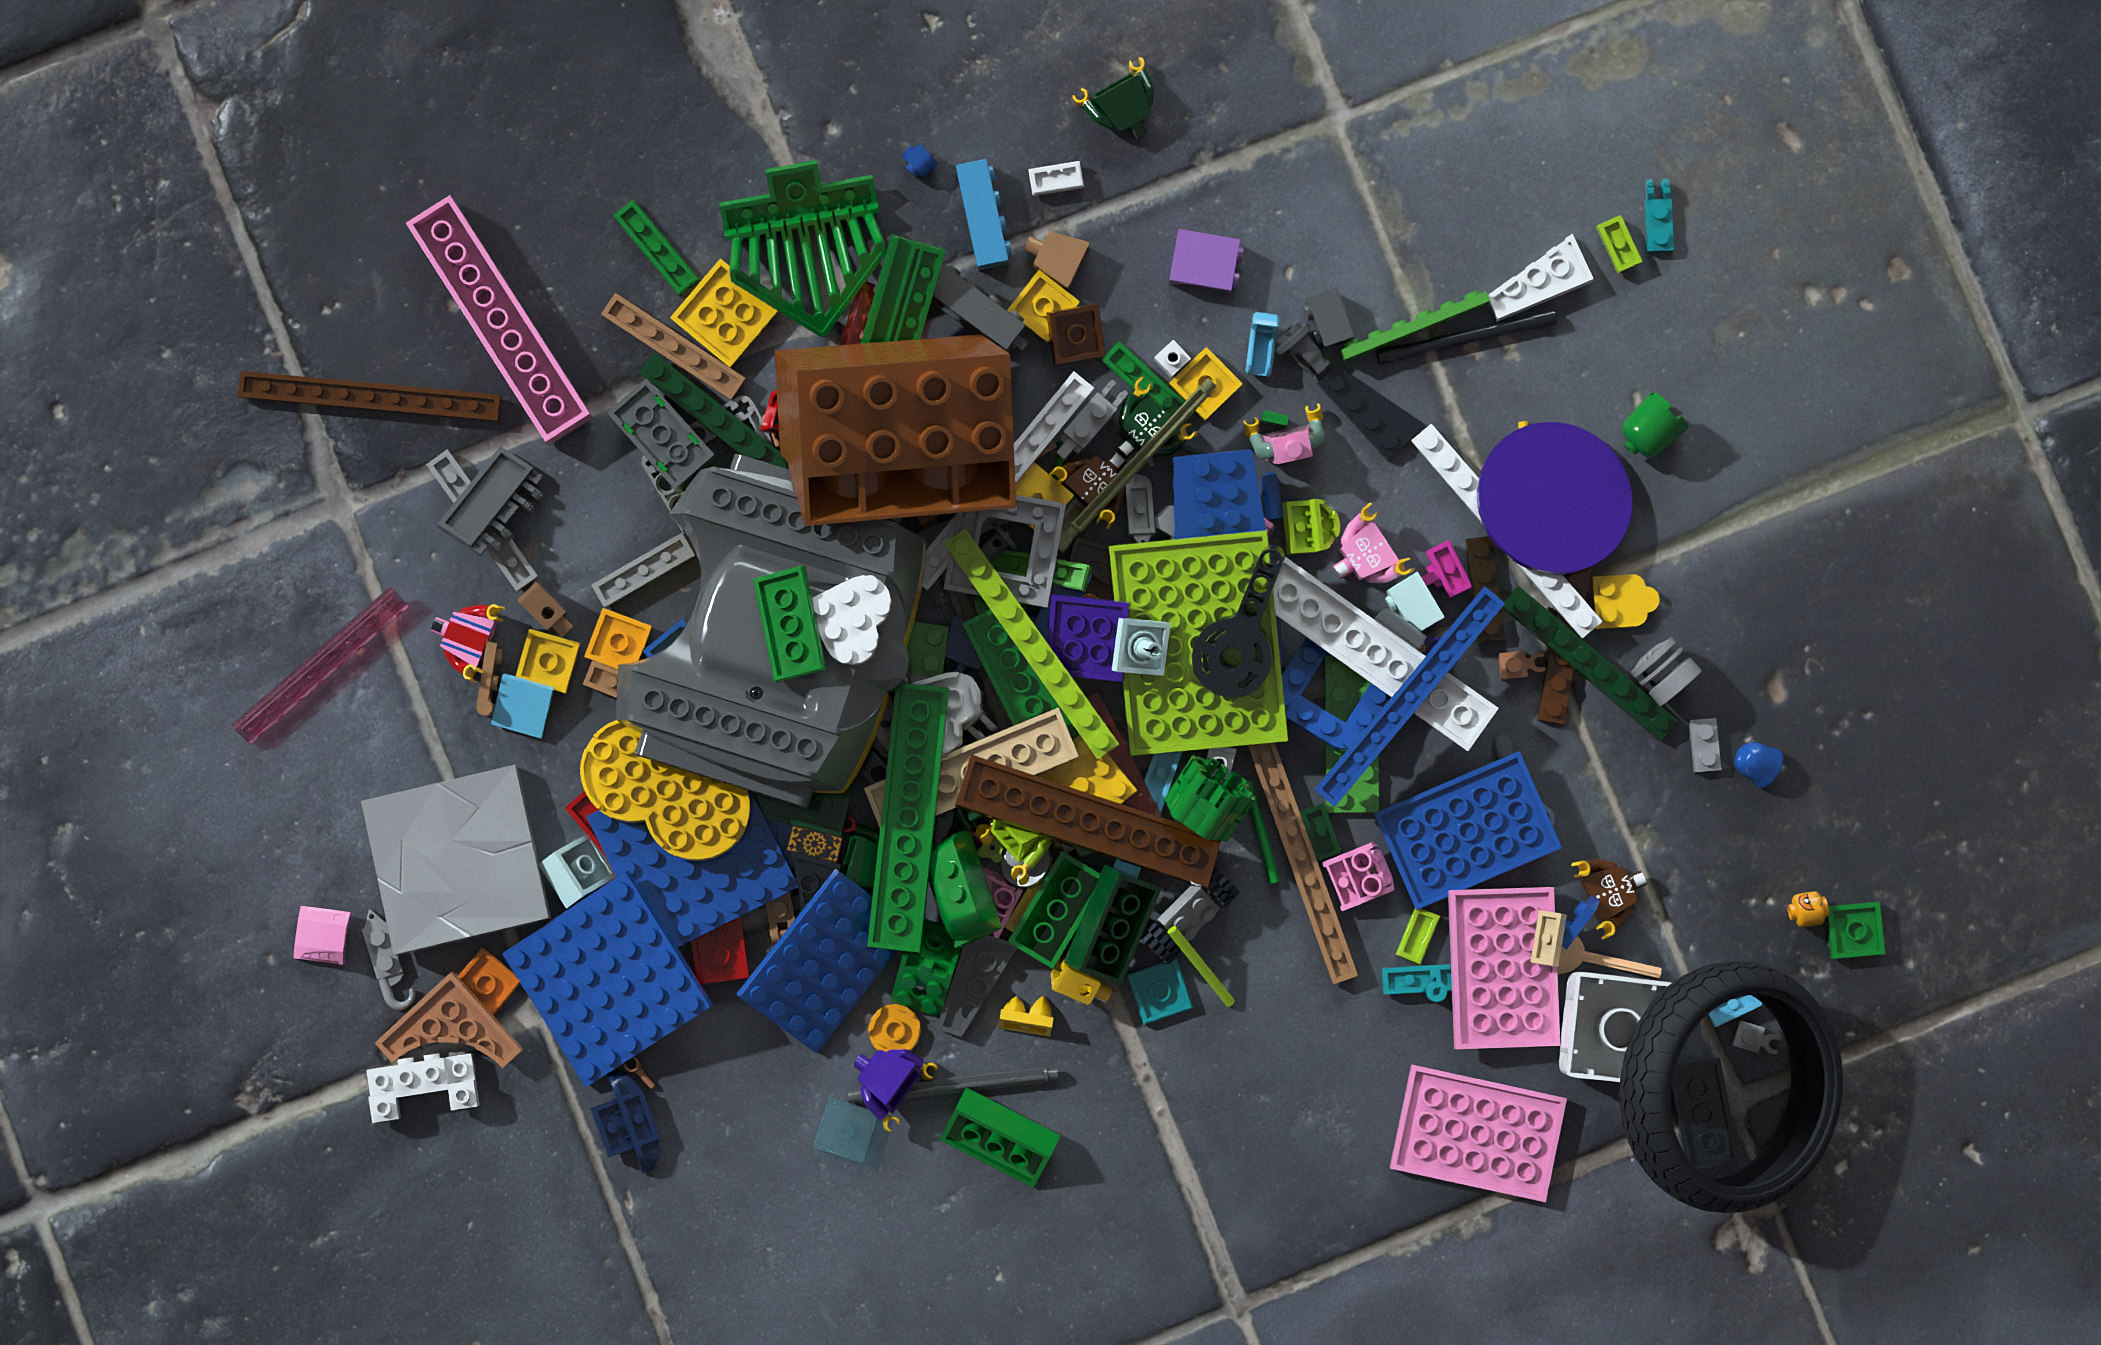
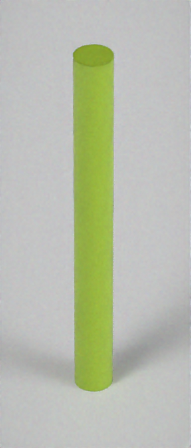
[1168,926,1235,1007]

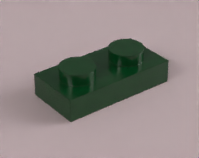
[1299,803,1342,861]

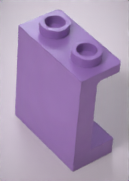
[1169,229,1244,294]

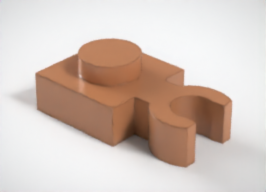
[1498,651,1546,680]

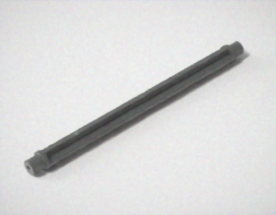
[848,1067,1059,1104]

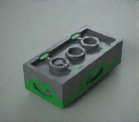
[607,378,719,495]

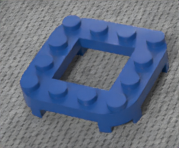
[1282,637,1391,752]

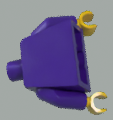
[854,1049,938,1132]

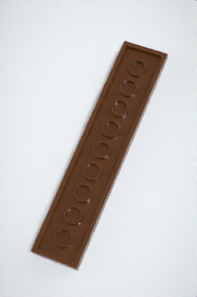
[955,755,1221,889]

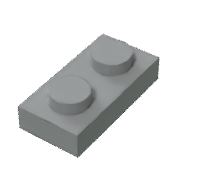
[1689,718,1722,773]

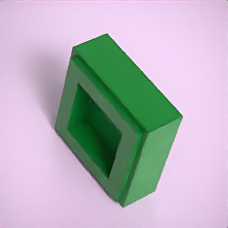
[1260,410,1289,429]

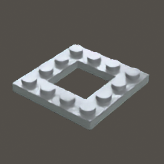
[944,495,1066,608]

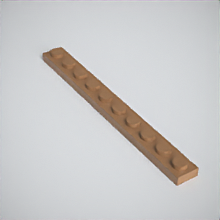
[1247,742,1358,984]

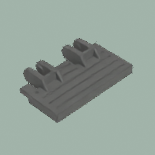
[438,446,545,556]

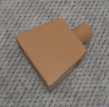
[1024,231,1090,291]
[517,581,573,637]

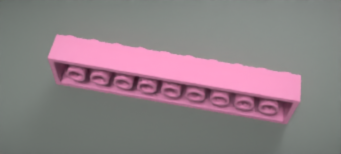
[406,195,593,446]

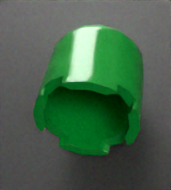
[1621,392,1689,458]

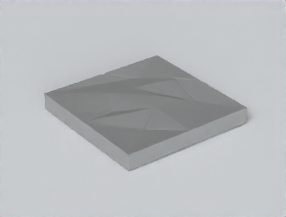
[361,765,551,956]

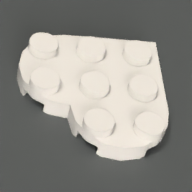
[812,575,892,666]
[910,672,981,755]

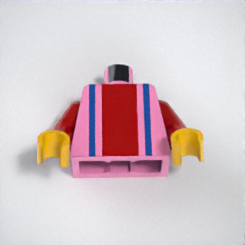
[431,604,505,684]

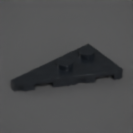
[791,850,842,910]

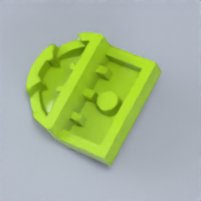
[1282,499,1340,555]

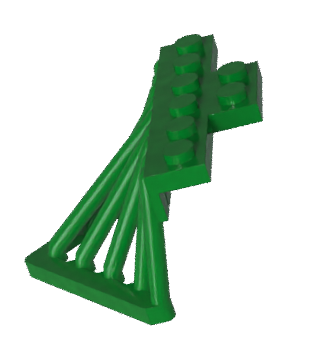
[719,160,887,337]

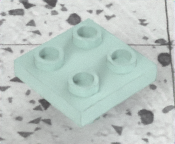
[1112,618,1171,676]

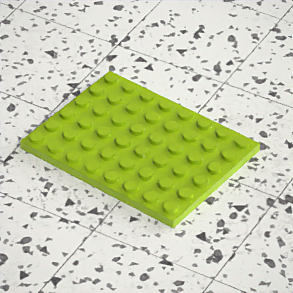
[1109,530,1288,756]

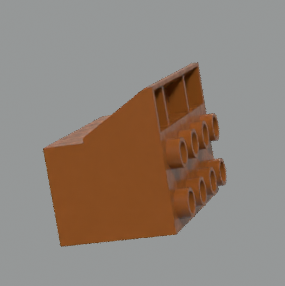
[775,334,1016,526]

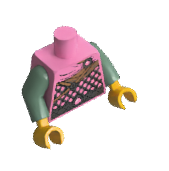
[1243,404,1324,464]

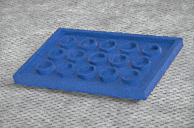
[1374,751,1562,910]
[737,869,898,1054]

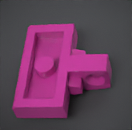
[1421,540,1473,599]

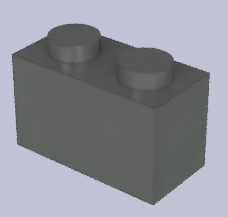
[1303,288,1354,350]

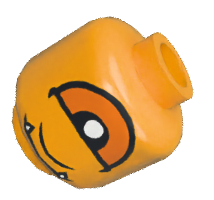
[1787,891,1829,927]

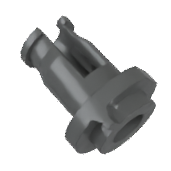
[1275,322,1331,378]

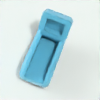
[1245,312,1279,377]

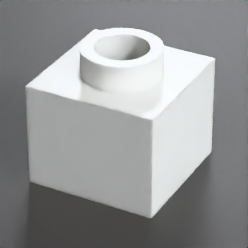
[1154,340,1191,379]

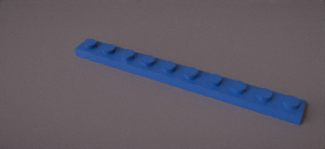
[1314,587,1505,807]

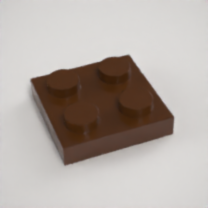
[1046,303,1106,365]

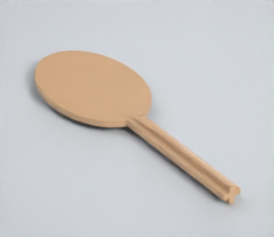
[1557,936,1662,978]

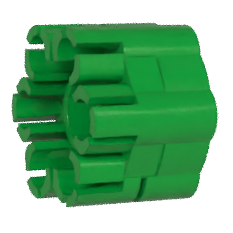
[1164,755,1256,842]

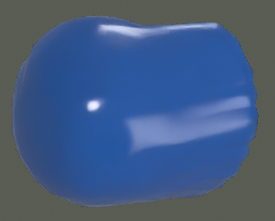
[1734,742,1784,788]

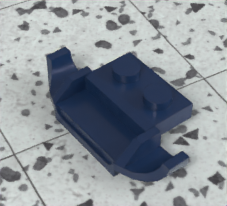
[589,1070,660,1173]

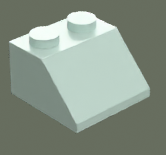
[1385,572,1444,631]
[538,834,616,909]

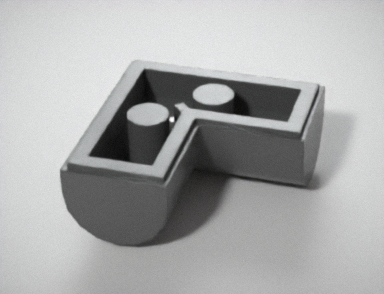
[1373,608,1427,650]

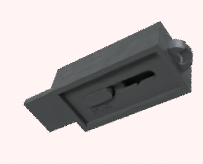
[931,264,1028,354]

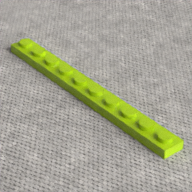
[944,528,1119,760]

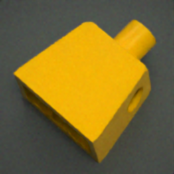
[1050,952,1112,1005]

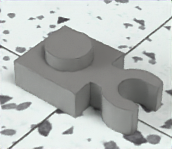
[1731,1020,1782,1054]

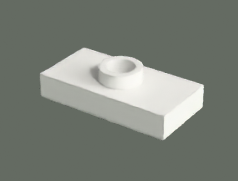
[1028,161,1084,196]

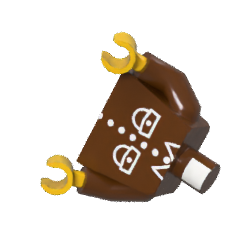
[1048,452,1126,529]
[1571,858,1647,939]

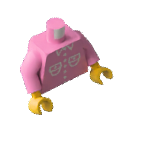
[1333,503,1415,583]

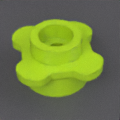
[978,837,1005,863]

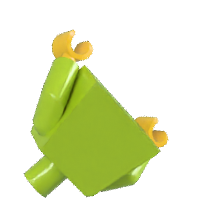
[976,819,1051,885]

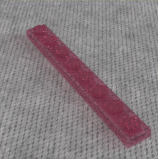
[231,586,409,745]

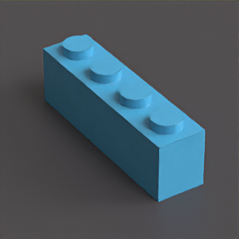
[956,159,1012,271]

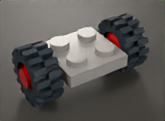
[1141,866,1240,965]

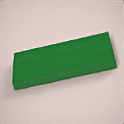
[753,565,827,684]

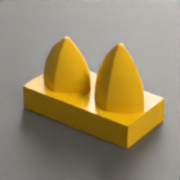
[998,996,1053,1037]

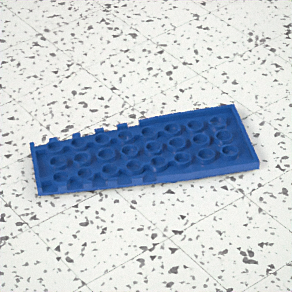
[1173,449,1285,675]

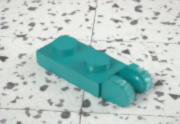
[1644,179,1674,253]

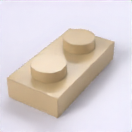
[1531,910,1567,967]

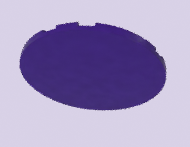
[1477,422,1632,575]

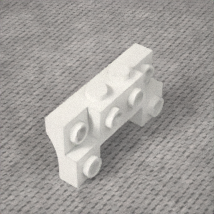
[367,1053,480,1123]

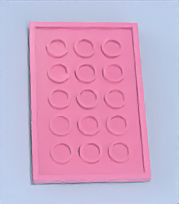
[1448,887,1560,1049]
[1390,1064,1567,1202]

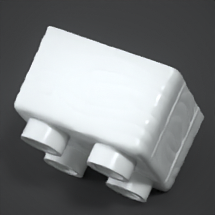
[1559,972,1671,1082]

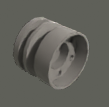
[1630,637,1702,706]

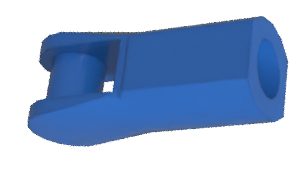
[1260,472,1283,521]

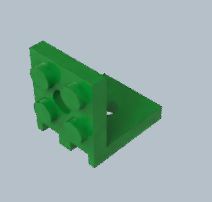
[890,919,961,1017]

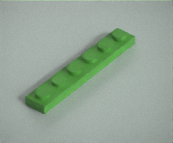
[1340,290,1490,363]

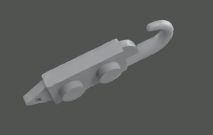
[1123,451,1155,543]
[362,909,415,1010]

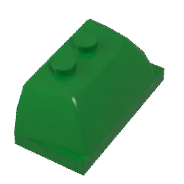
[929,830,1002,949]

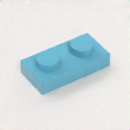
[1708,995,1762,1027]

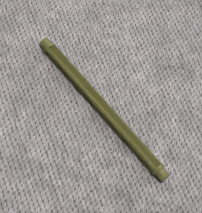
[1065,378,1217,540]

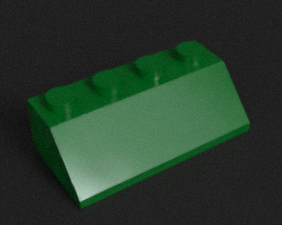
[1007,851,1100,969]
[940,1088,1060,1188]

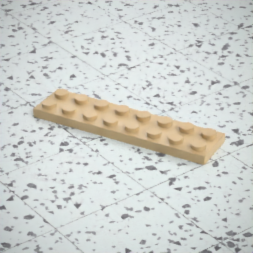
[864,708,1080,827]

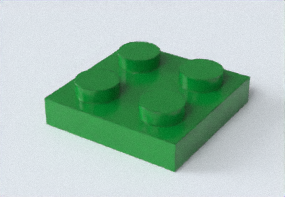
[1826,902,1885,959]

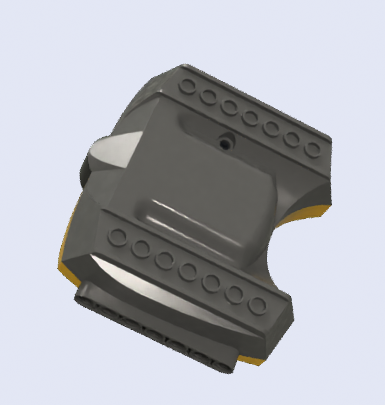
[616,454,926,809]

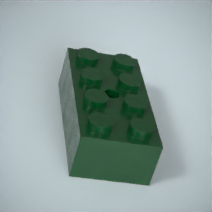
[1064,864,1162,985]

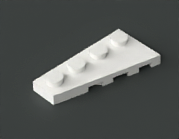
[1488,234,1594,322]

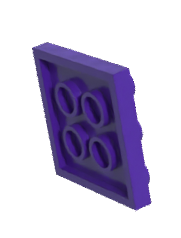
[1048,594,1131,682]

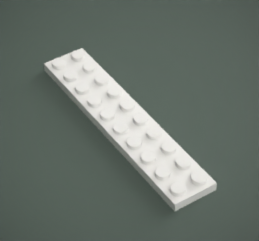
[1273,557,1498,751]

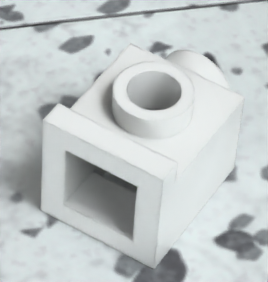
[1206,747,1237,784]

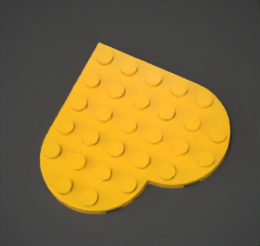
[580,720,750,861]

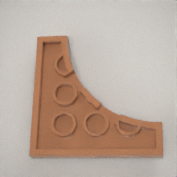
[375,971,524,1068]

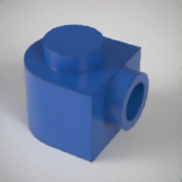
[901,144,938,178]

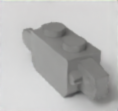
[1056,380,1129,461]

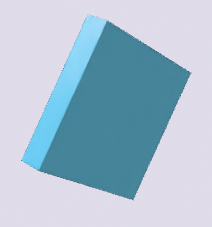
[491,673,555,738]

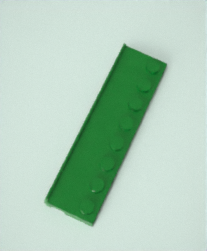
[860,234,946,344]

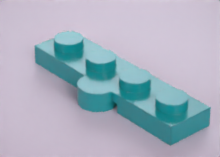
[1381,964,1452,1002]

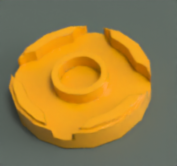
[868,1004,921,1052]

